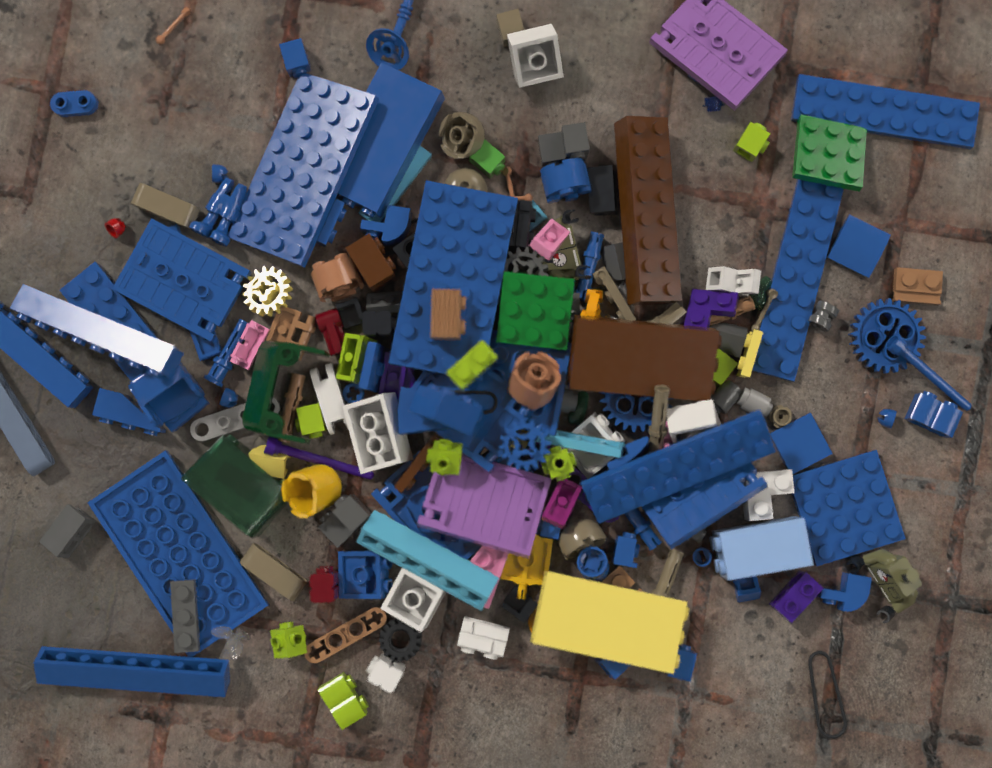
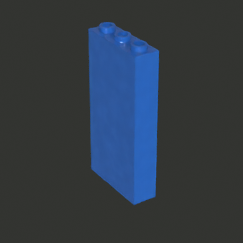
[337,62,445,218]

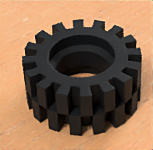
[379,618,422,662]

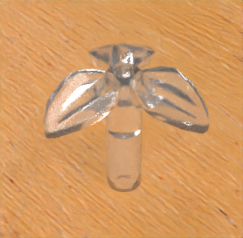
[211,627,251,661]

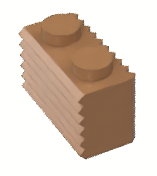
[431,289,466,340]

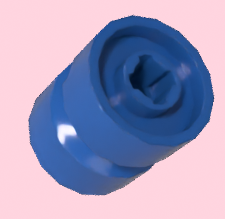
[577,546,610,582]

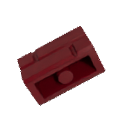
[310,566,339,603]

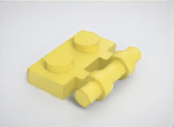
[737,329,763,378]

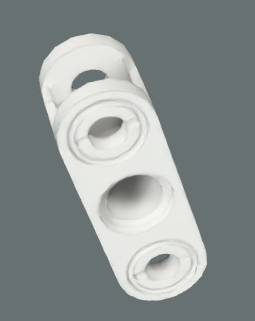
[310,363,349,435]

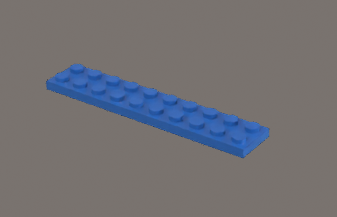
[752,179,844,382]

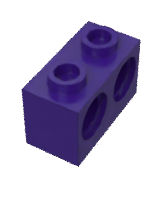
[769,570,824,623]

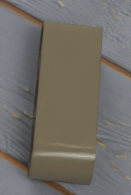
[130,183,201,230]
[240,543,308,601]

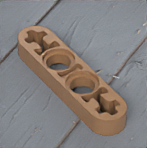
[304,606,388,663]

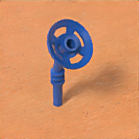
[366,0,413,70]

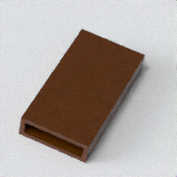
[567,315,722,401]

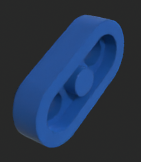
[50,90,98,117]

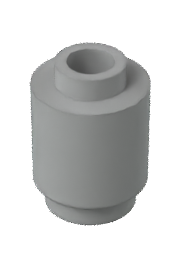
[736,387,773,417]

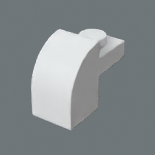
[706,266,761,296]

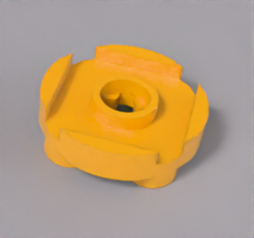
[581,289,603,317]

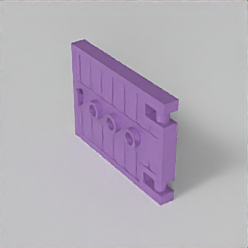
[650,0,788,111]
[417,453,551,559]

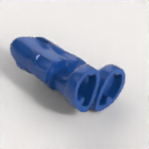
[189,177,247,247]

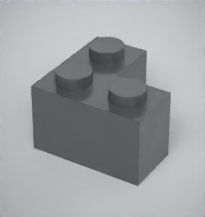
[538,122,590,168]
[318,494,372,548]

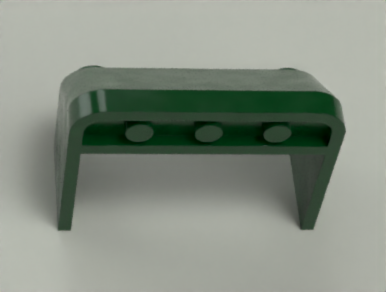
[242,340,330,444]

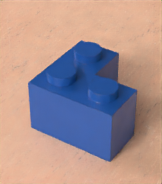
[408,383,481,436]

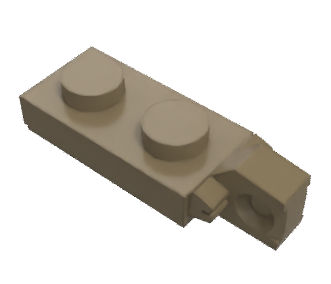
[593,267,636,321]

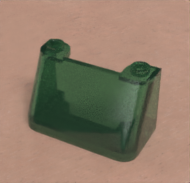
[181,434,288,538]

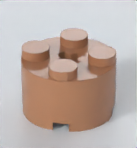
[311,253,364,302]
[507,352,561,410]

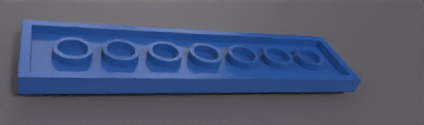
[791,74,980,149]
[59,261,210,433]
[581,409,776,524]

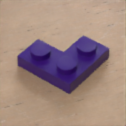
[684,289,739,328]

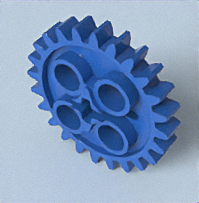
[848,298,926,374]
[598,392,674,432]

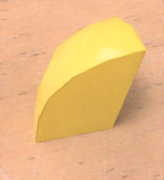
[249,445,291,479]

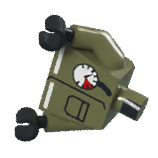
[526,209,591,280]
[846,549,922,623]

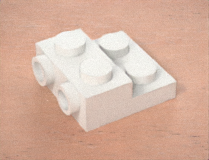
[560,412,625,479]

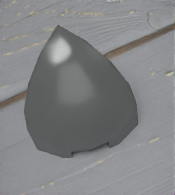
[601,242,626,280]
[710,323,748,358]

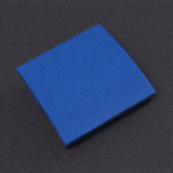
[827,214,891,278]
[607,436,649,470]

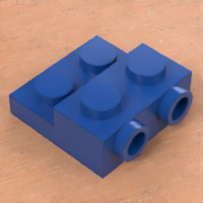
[338,550,393,599]

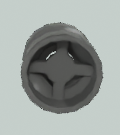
[808,301,840,332]

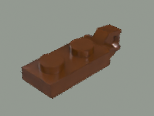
[394,435,440,493]

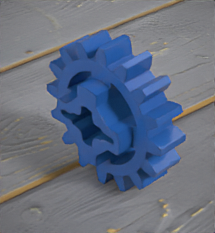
[499,419,552,471]

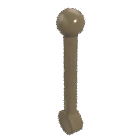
[751,289,778,331]

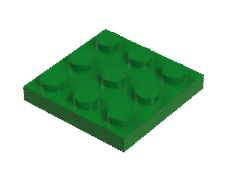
[792,114,867,192]
[497,271,575,350]

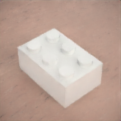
[342,392,413,474]

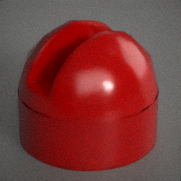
[105,218,126,238]

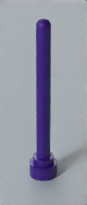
[264,436,374,480]

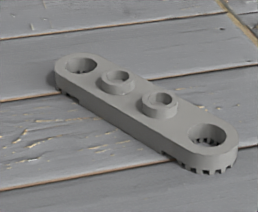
[190,397,281,441]

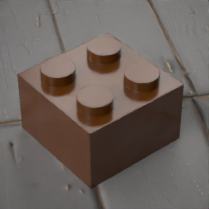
[345,233,398,293]

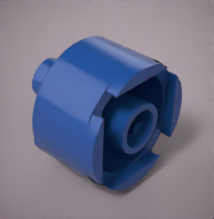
[540,158,592,203]

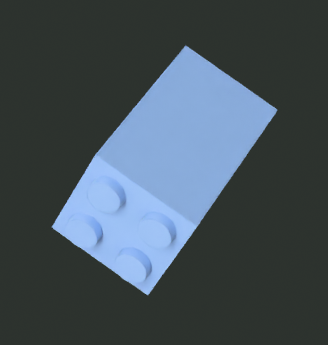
[709,516,813,580]

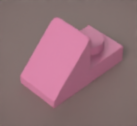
[529,219,570,260]

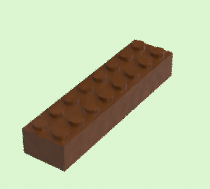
[614,116,682,305]

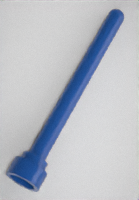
[885,334,971,411]

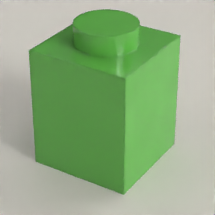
[469,139,506,179]

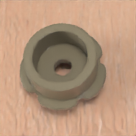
[769,405,792,428]

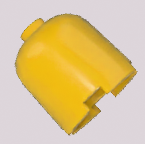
[281,464,342,518]

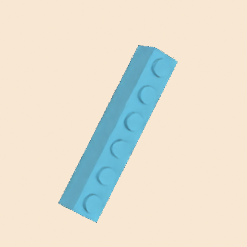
[357,510,499,611]

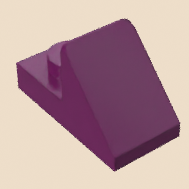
[541,479,582,529]

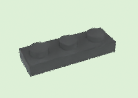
[170,579,200,653]

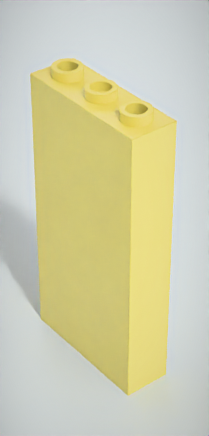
[530,571,689,674]

